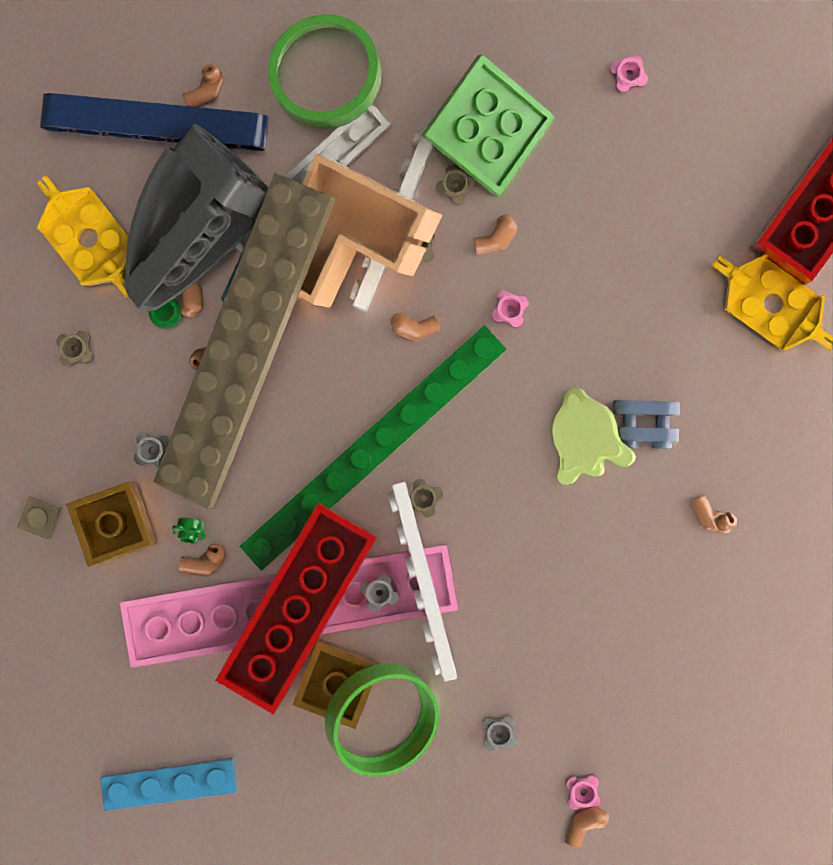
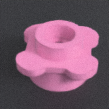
[611,55,648,92]
[492,290,529,327]
[566,775,601,810]

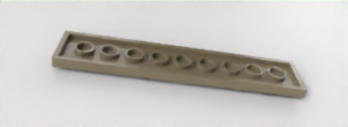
[153,173,337,509]

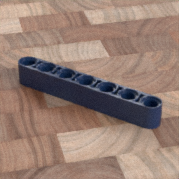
[40,93,269,151]

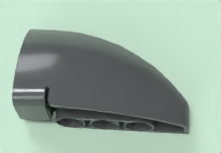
[125,124,269,311]

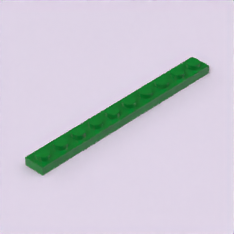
[239,325,507,571]

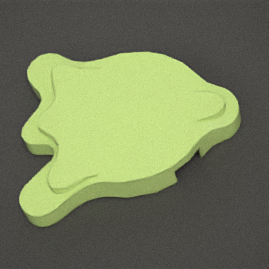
[552,388,635,485]

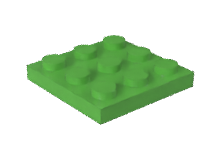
[421,54,556,196]

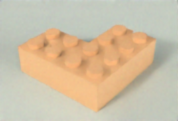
[298,154,442,308]

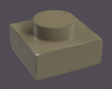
[17,496,62,539]

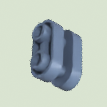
[613,400,680,449]

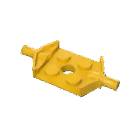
[36,176,129,298]
[711,254,833,351]

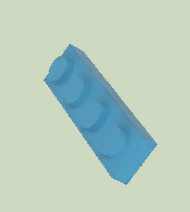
[100,758,237,811]

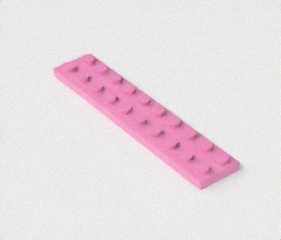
[119,544,458,668]

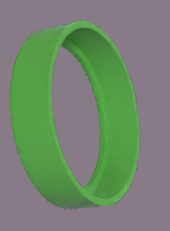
[268,14,382,129]
[325,663,439,777]

